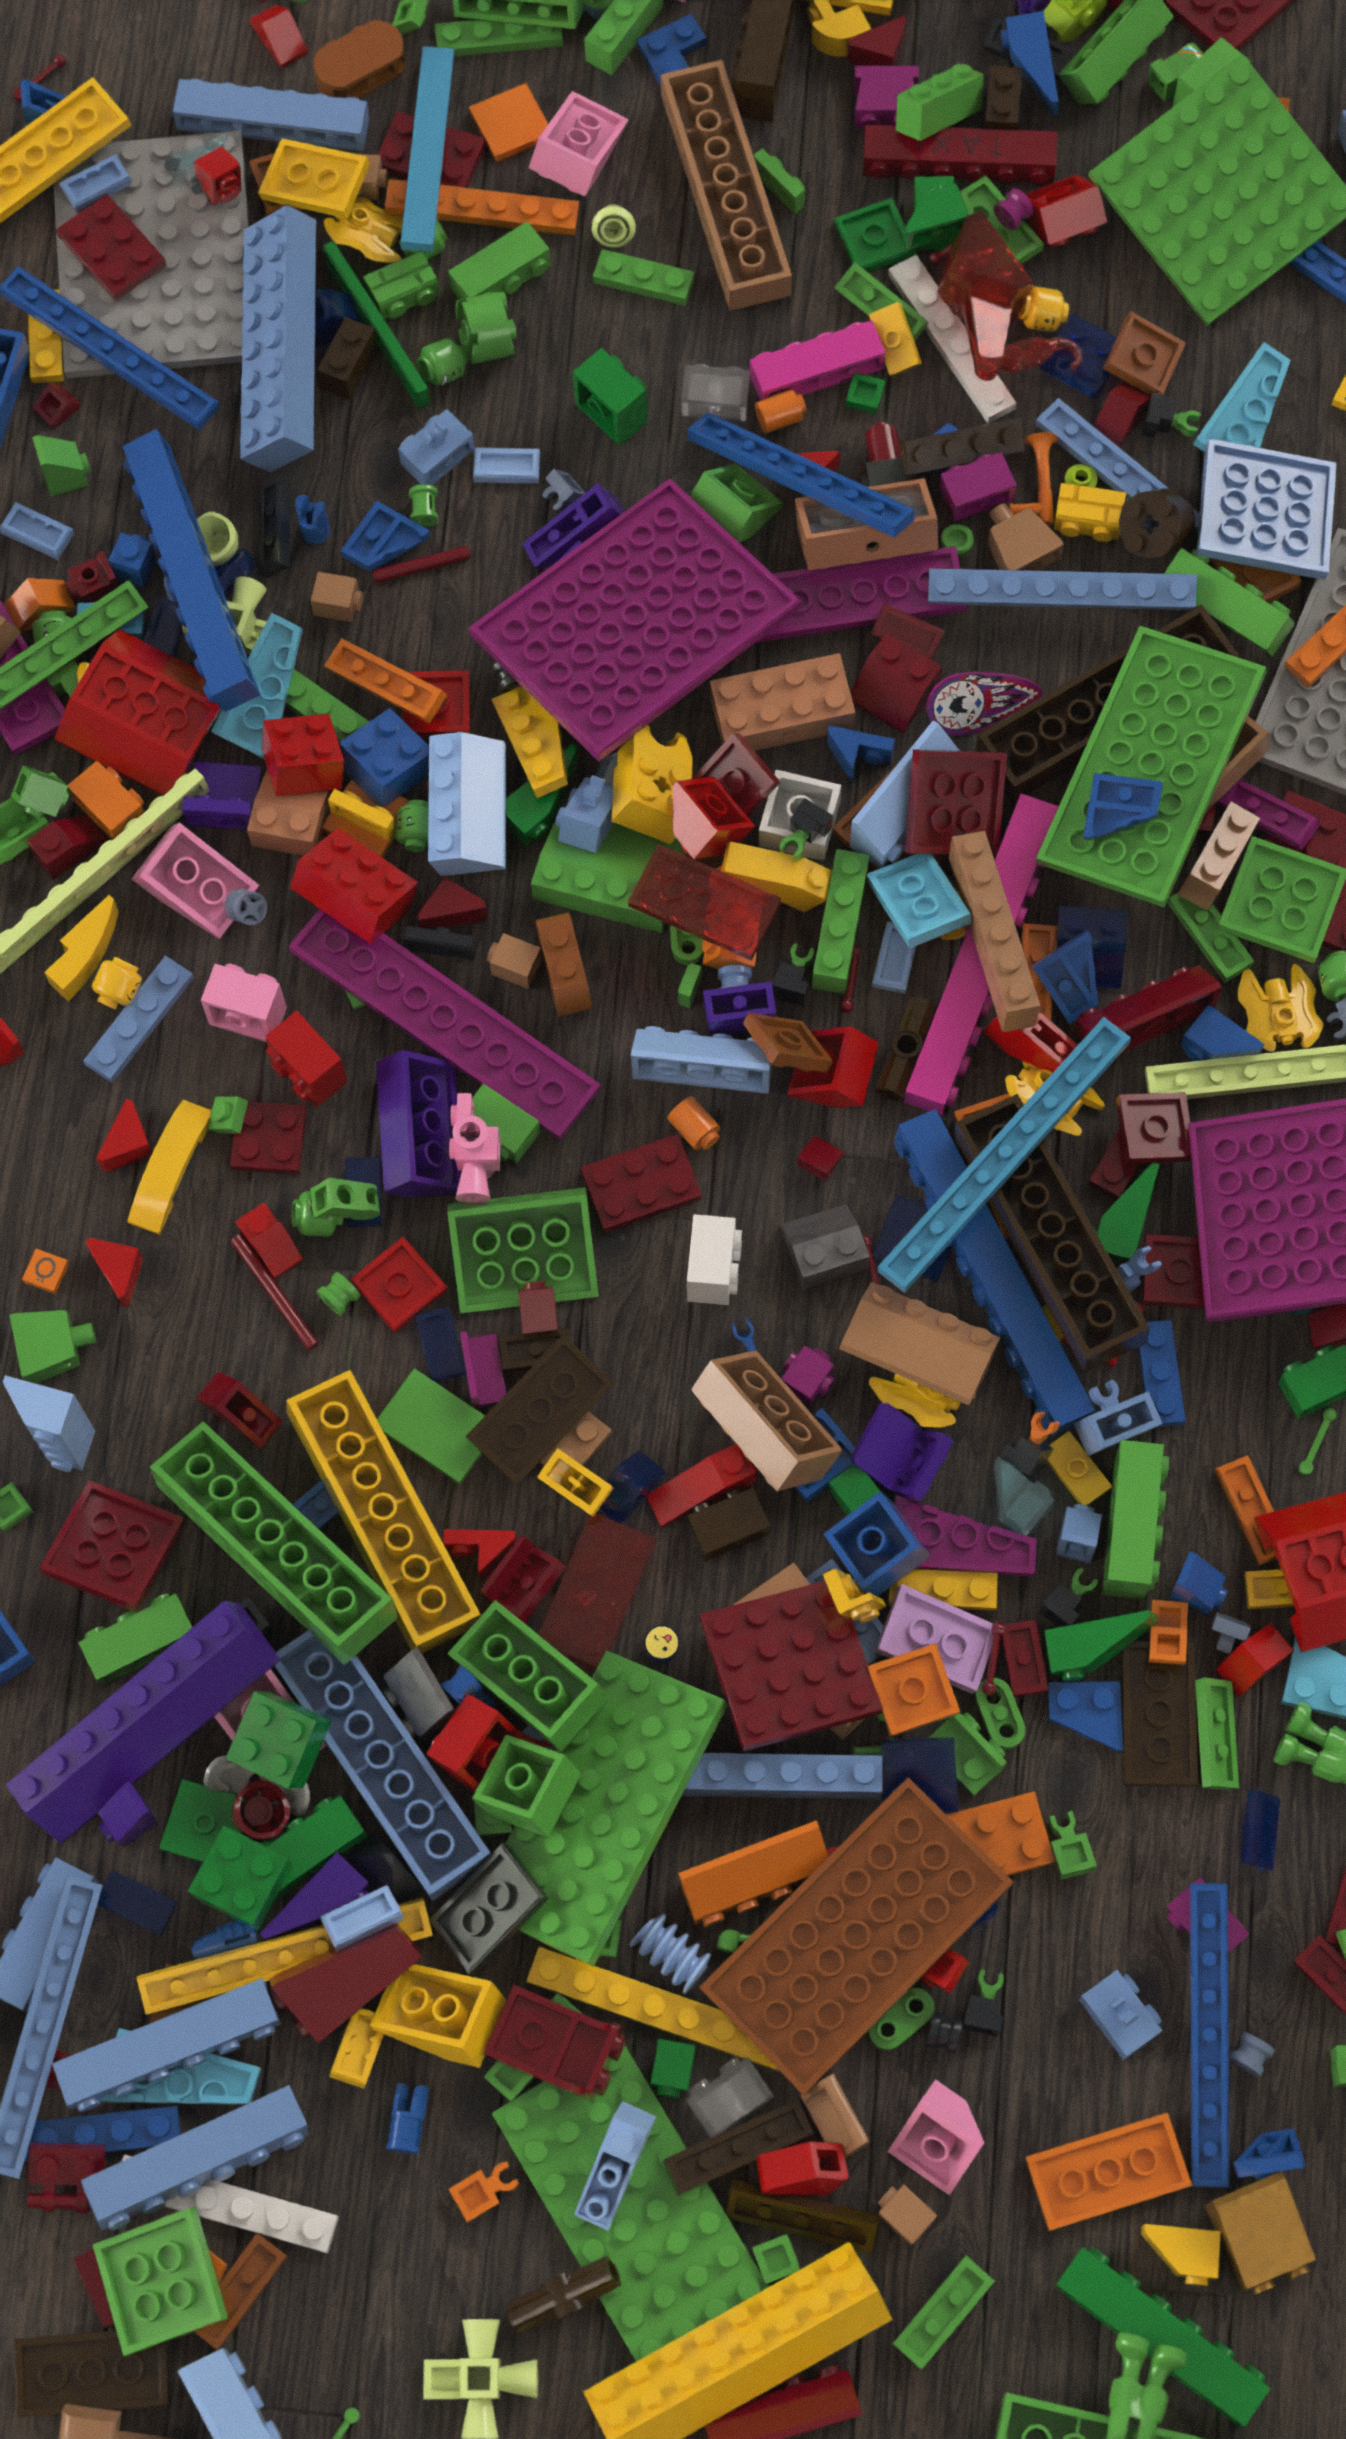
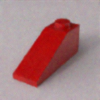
[983,1011,1078,1073]
[646,1444,757,1528]

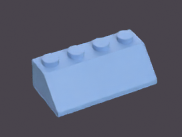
[850,720,960,868]
[428,732,506,876]
[631,1026,772,1094]
[3,1376,95,1472]
[178,2348,282,2439]

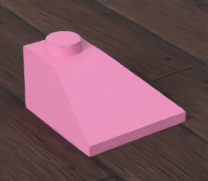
[888,2079,984,2195]

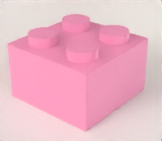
[201,964,287,1042]

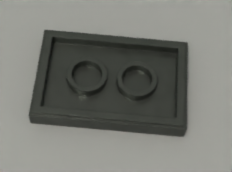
[429,1843,549,1975]

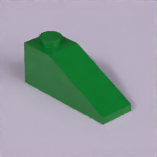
[506,743,578,847]
[1092,1162,1160,1267]
[1044,1610,1158,1682]

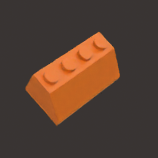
[679,1820,828,1927]

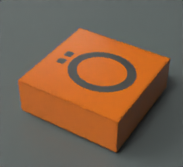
[22,1249,69,1295]

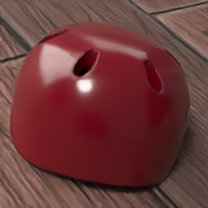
[231,1780,290,1840]

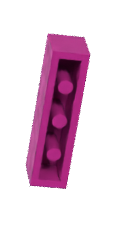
[750,320,886,401]

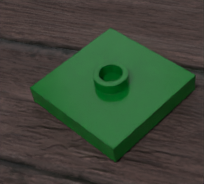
[159,1779,245,1863]

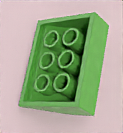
[531,817,686,933]
[447,1187,599,1314]

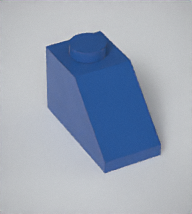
[1181,1004,1264,1061]
[1169,1551,1228,1616]

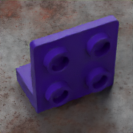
[182,762,261,830]

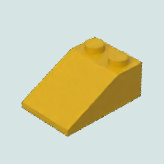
[369,1964,507,2068]

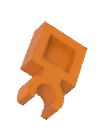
[449,2162,519,2223]

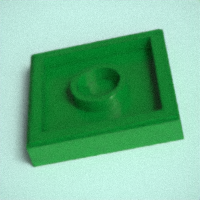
[833,198,917,273]

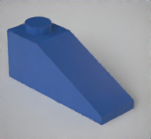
[1001,11,1059,115]

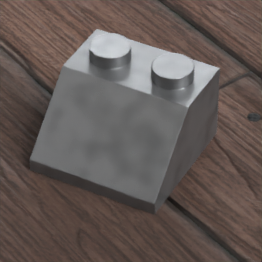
[780,1204,870,1290]
[382,1647,455,1744]

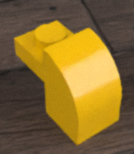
[807,0,871,57]

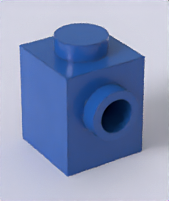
[108,533,157,588]

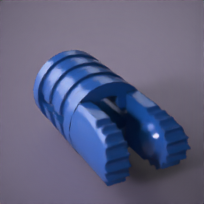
[295,495,330,544]
[191,1920,259,1960]
[386,2083,429,2155]

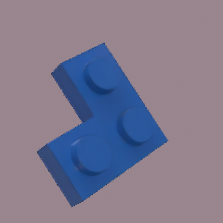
[636,14,706,86]

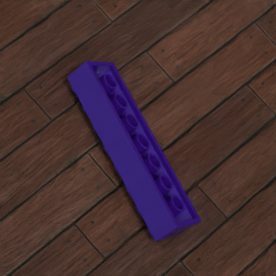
[6,1600,281,1843]

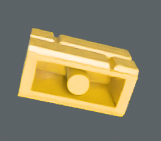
[1053,483,1126,542]

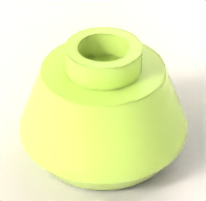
[592,205,636,248]

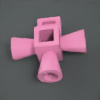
[449,1093,501,1204]

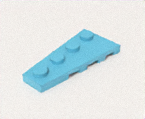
[1193,342,1290,452]
[211,613,303,759]
[1281,1637,1346,1719]
[99,2028,262,2105]

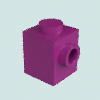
[781,1346,835,1407]

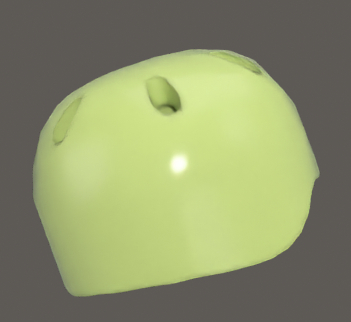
[197,512,238,566]

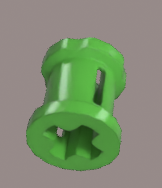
[409,484,439,527]

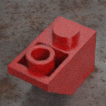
[193,146,242,206]
[756,2142,849,2196]

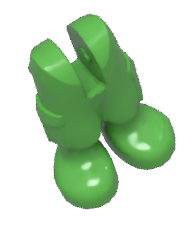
[1273,1701,1346,1784]
[1107,2333,1187,2439]

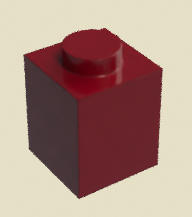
[518,1280,558,1334]

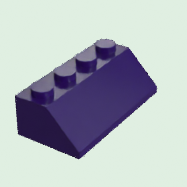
[376,1050,462,1198]

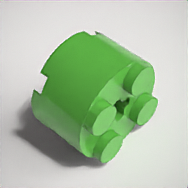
[455,291,517,364]

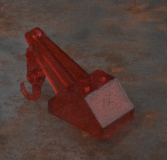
[937,211,1083,381]

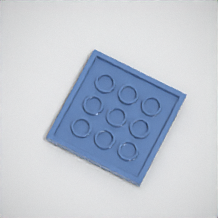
[1196,438,1337,580]

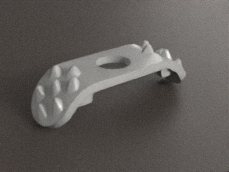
[203,1756,310,1815]

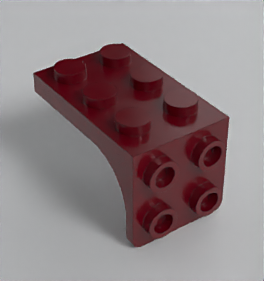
[484,1985,626,2103]

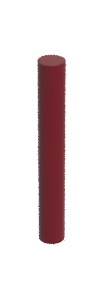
[372,545,471,583]

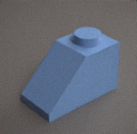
[1055,1504,1102,1563]

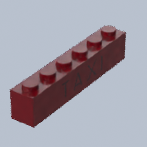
[863,125,1057,184]

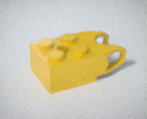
[611,725,693,844]

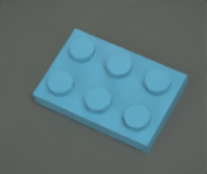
[867,853,972,949]

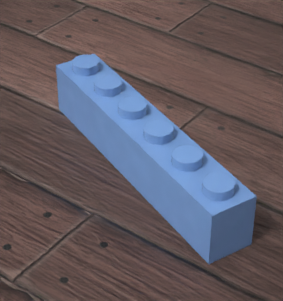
[173,79,369,151]
[682,1753,882,1799]
[52,1978,281,2112]
[81,2085,308,2231]

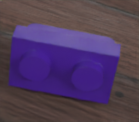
[850,1403,954,1502]

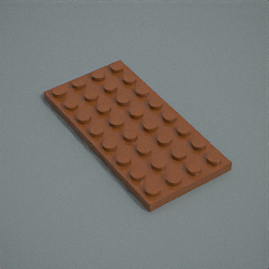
[699,1777,1014,2096]

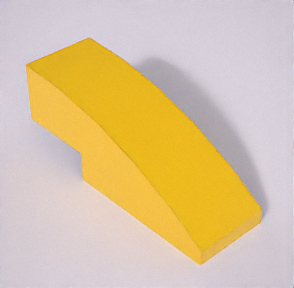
[45,895,119,1002]

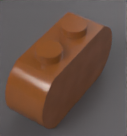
[314,20,406,98]
[535,912,592,1017]

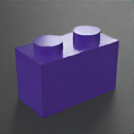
[703,981,776,1037]

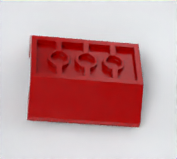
[54,629,222,796]
[1254,1492,1346,1653]

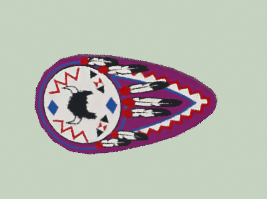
[926,672,1043,736]

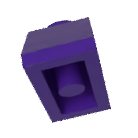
[98,1781,159,1848]

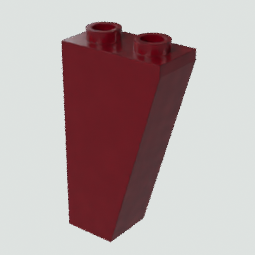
[269,1923,422,2043]

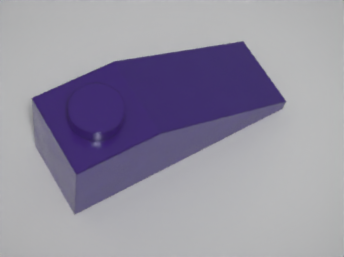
[522,483,625,570]
[260,1853,372,1940]

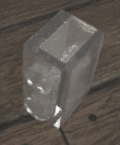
[681,364,750,421]
[686,2057,773,2138]

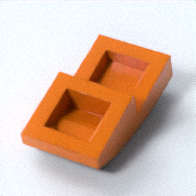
[1149,1600,1188,1665]

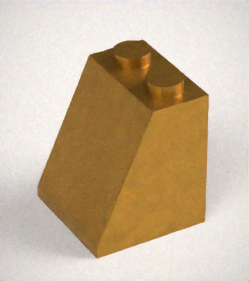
[1205,2171,1316,2295]

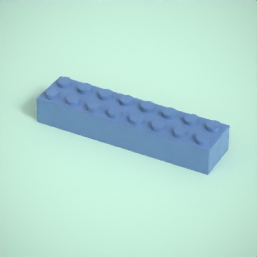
[240,205,316,472]
[274,1631,491,1901]

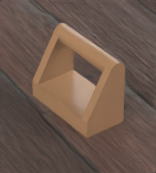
[800,2074,870,2158]

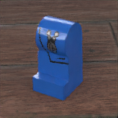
[440,1665,497,1709]

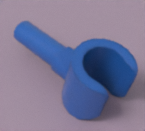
[731,1317,758,1352]

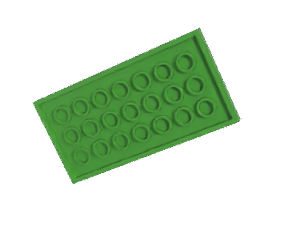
[1036,626,1267,907]
[505,1650,728,1967]
[492,2046,769,2362]

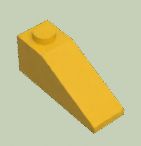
[721,841,832,912]

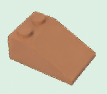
[247,770,333,856]

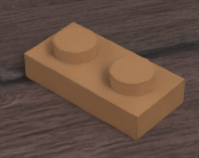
[540,1411,612,1468]

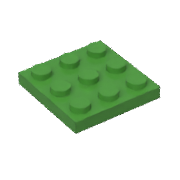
[1217,836,1346,964]
[93,2207,228,2356]

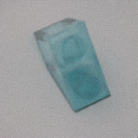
[992,1456,1055,1536]

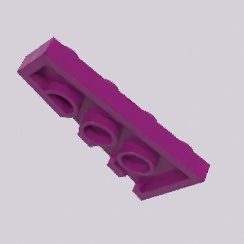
[895,1495,1037,1577]

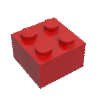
[261,714,344,796]
[265,1011,347,1108]
[426,1694,518,1794]

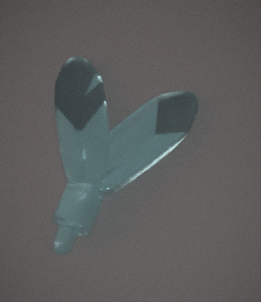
[164,134,227,195]

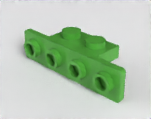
[0,772,69,865]

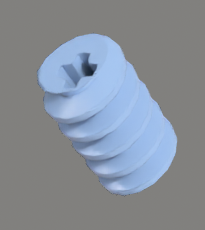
[630,1914,711,1994]

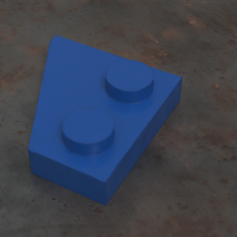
[341,501,430,572]
[1032,930,1098,1024]

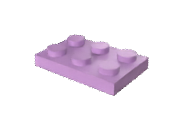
[875,1584,994,1694]

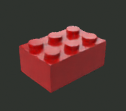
[290,827,418,944]

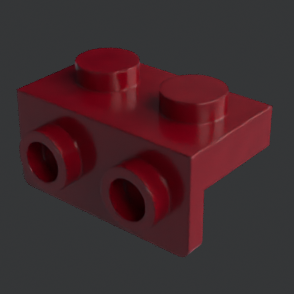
[480,1535,565,1624]

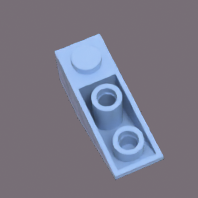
[574,2101,657,2230]

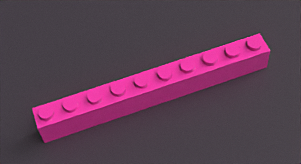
[904,794,1059,1116]

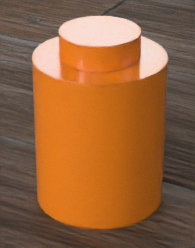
[755,389,807,434]
[667,1096,720,1150]

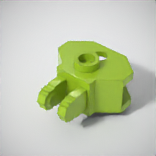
[1044,0,1107,43]

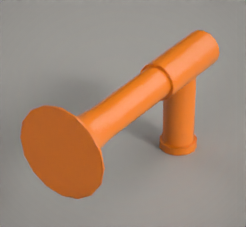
[1009,432,1058,526]

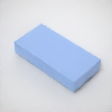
[473,448,540,484]
[872,921,916,994]
[321,1885,404,1952]

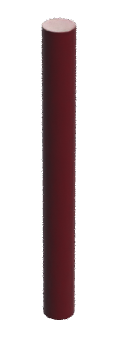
[230,1234,319,1351]

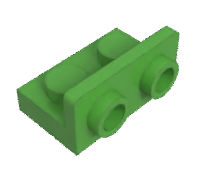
[923,1713,1007,1797]

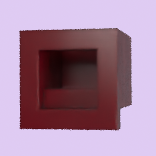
[65,551,119,603]

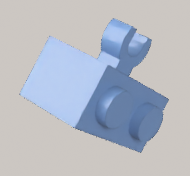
[398,409,475,485]
[556,775,614,853]
[1074,1380,1163,1456]
[1079,1970,1162,2061]

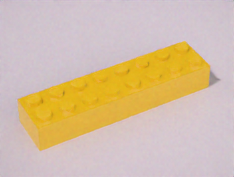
[286,1370,481,1654]
[583,2242,892,2439]

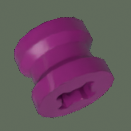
[993,189,1034,231]

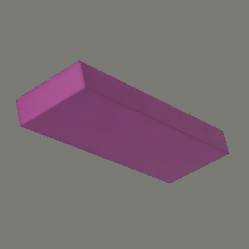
[1217,779,1320,850]

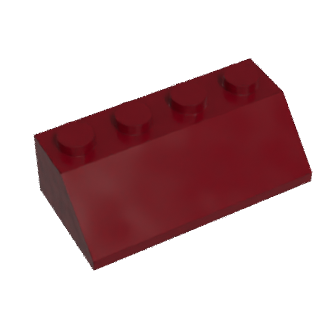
[1074,965,1222,1053]
[705,2365,862,2439]

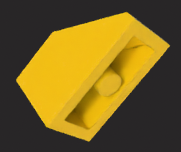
[1141,2224,1221,2286]

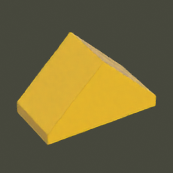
[537,1448,614,1517]

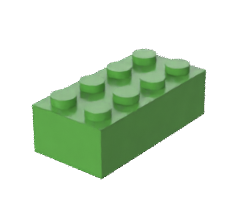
[1102,1440,1169,1600]
[447,1600,608,1753]

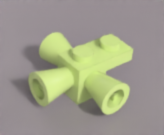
[183,577,267,654]
[423,2319,538,2439]

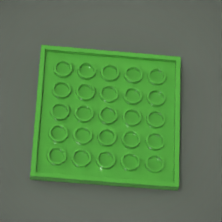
[1088,54,1346,327]

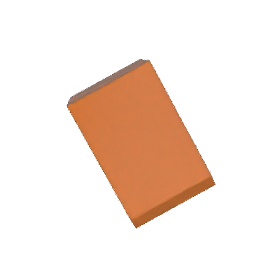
[3,578,77,634]

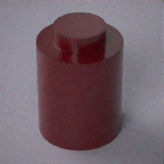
[865,422,901,462]

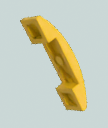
[127,1100,211,1235]

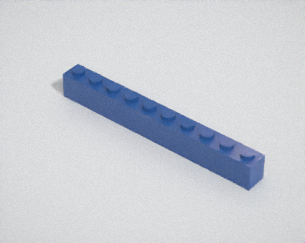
[123,429,260,712]
[894,1109,1095,1437]

